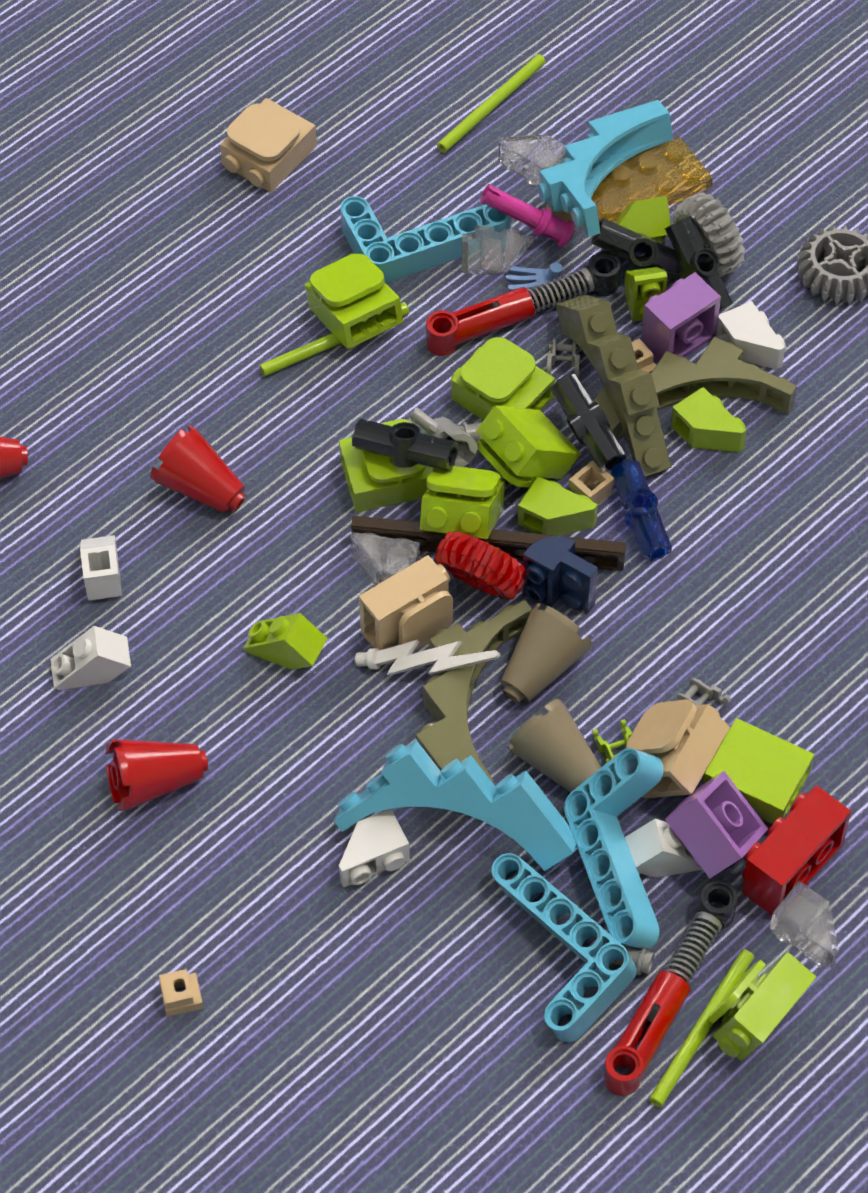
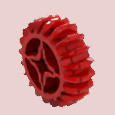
[434,532,526,600]

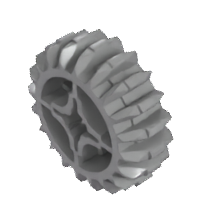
[673,192,745,277]
[797,224,868,305]

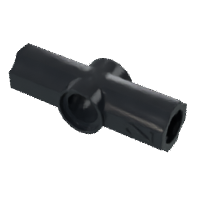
[665,216,733,311]
[591,217,681,281]
[550,374,626,472]
[352,419,458,471]

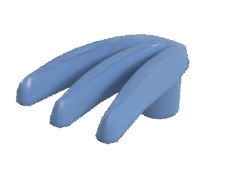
[506,262,563,292]

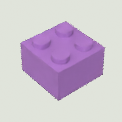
[642,272,721,361]
[665,771,768,878]

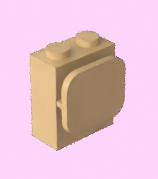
[220,98,317,193]
[359,555,453,651]
[626,699,730,798]

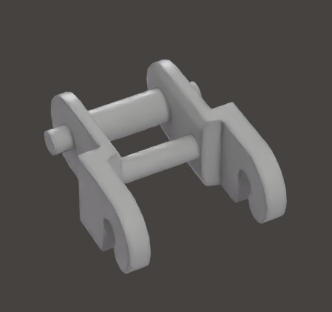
[547,339,580,377]
[676,678,731,705]

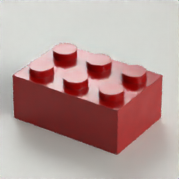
[741,785,851,919]

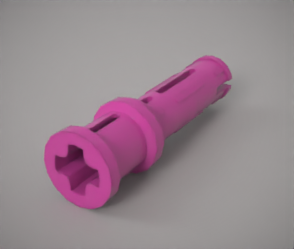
[480,184,575,248]

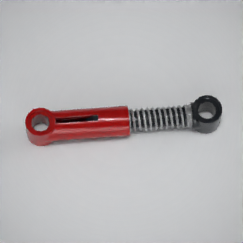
[426,251,621,356]
[604,880,738,1096]

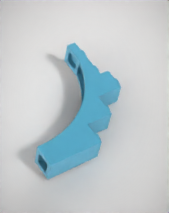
[537,100,673,237]
[334,740,576,871]

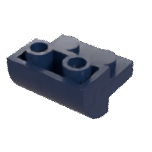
[522,536,598,614]

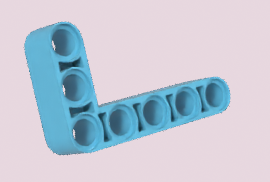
[340,196,512,283]
[564,748,664,949]
[492,853,637,1042]

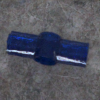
[611,459,672,561]

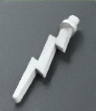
[355,640,500,676]

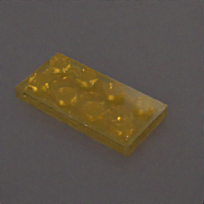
[591,136,713,223]

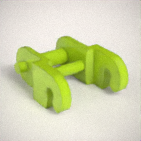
[592,719,632,763]

